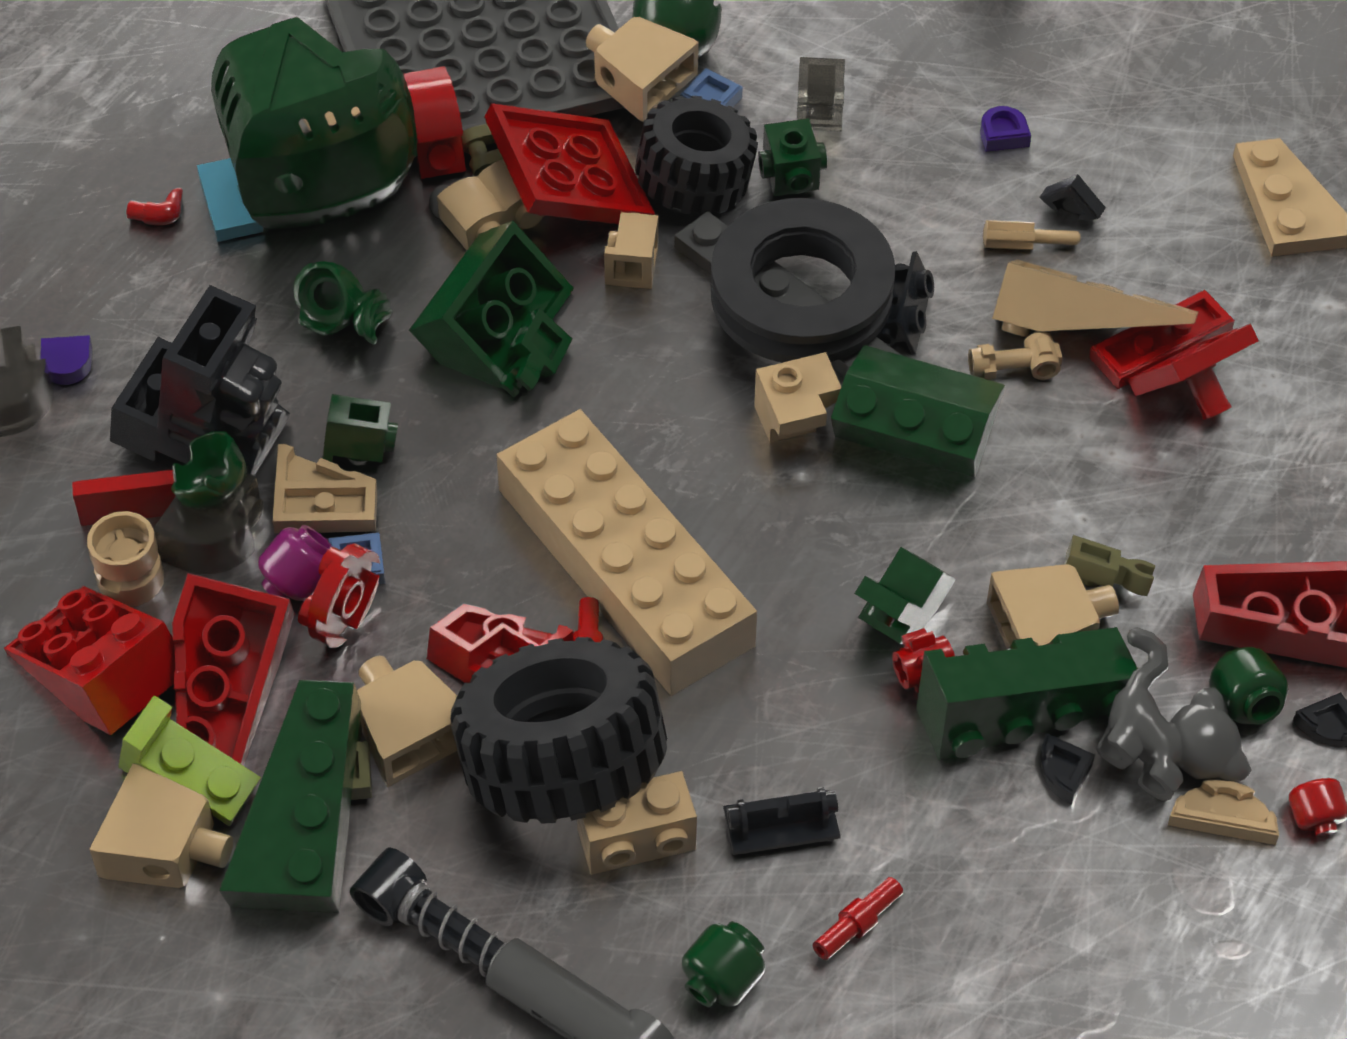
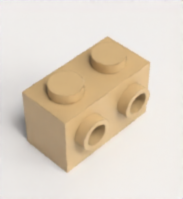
[577,771,697,875]

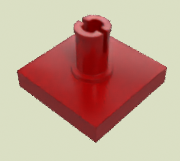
[1127,323,1259,420]

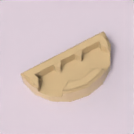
[1167,780,1279,845]

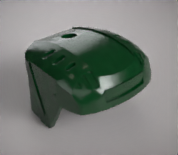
[211,17,417,230]

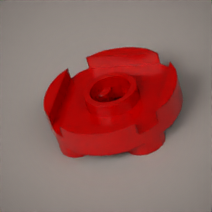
[298,543,380,648]

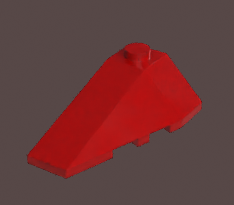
[172,573,295,766]

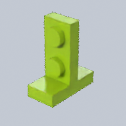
[118,695,261,827]

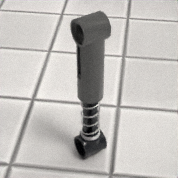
[349,847,674,1039]

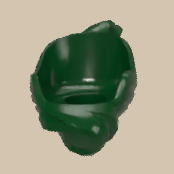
[293,261,393,345]

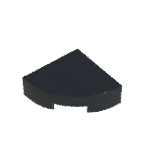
[1039,174,1106,220]
[1293,692,1347,747]
[1040,733,1095,805]

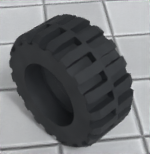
[450,637,668,824]

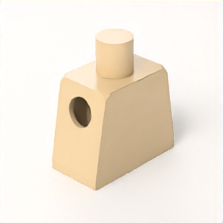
[586,17,698,122]
[986,564,1119,649]
[357,656,457,788]
[89,764,233,888]

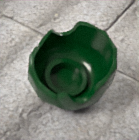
[171,432,247,509]

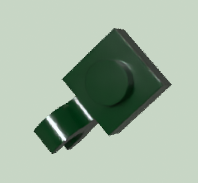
[500,308,573,397]

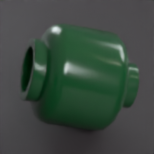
[1209,647,1289,725]
[682,921,765,1007]

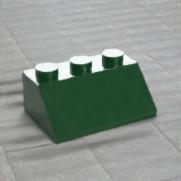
[409,220,574,388]
[831,345,1005,478]

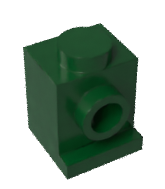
[322,394,398,463]

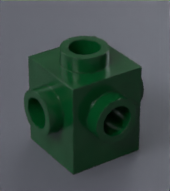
[758,118,827,196]

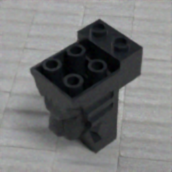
[110,285,290,490]

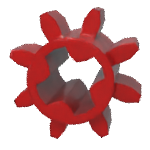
[892,628,955,693]

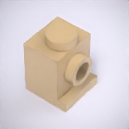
[604,212,658,289]

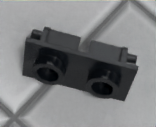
[876,251,934,354]
[723,787,841,855]

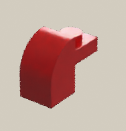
[404,66,466,179]

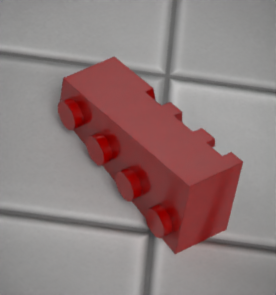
[1193,561,1347,668]

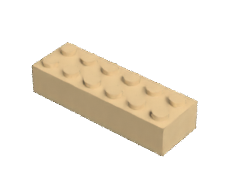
[496,409,757,696]

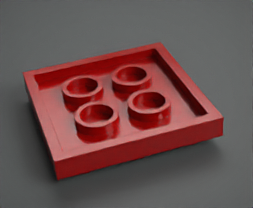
[484,103,655,225]

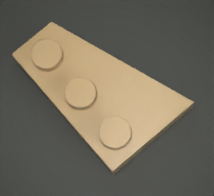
[1233,138,1347,257]

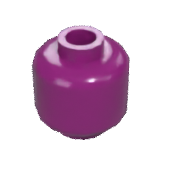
[258,525,333,602]

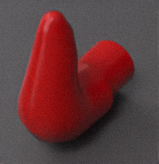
[126,187,183,226]

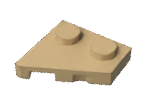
[272,444,378,533]

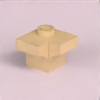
[754,352,841,443]

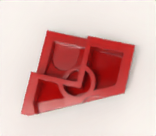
[426,604,573,683]

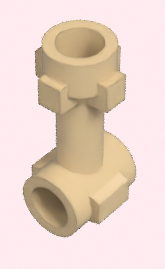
[968,332,1063,380]

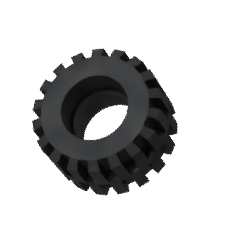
[635,96,758,215]

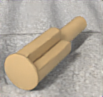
[983,220,1081,250]

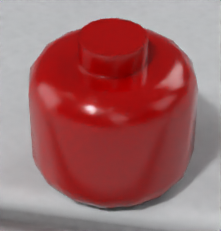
[1289,778,1347,837]

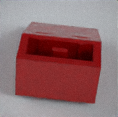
[4,586,175,735]

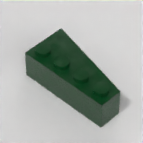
[916,627,1138,761]
[219,680,361,913]

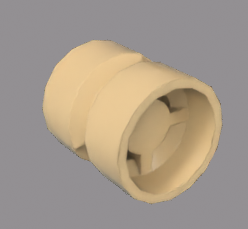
[87,511,164,607]

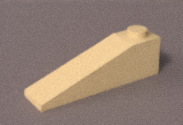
[992,259,1198,337]

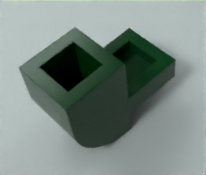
[854,547,956,644]

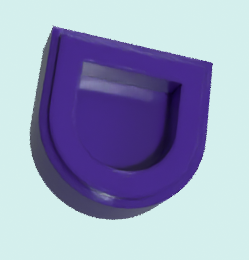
[980,106,1031,152]
[40,335,92,385]

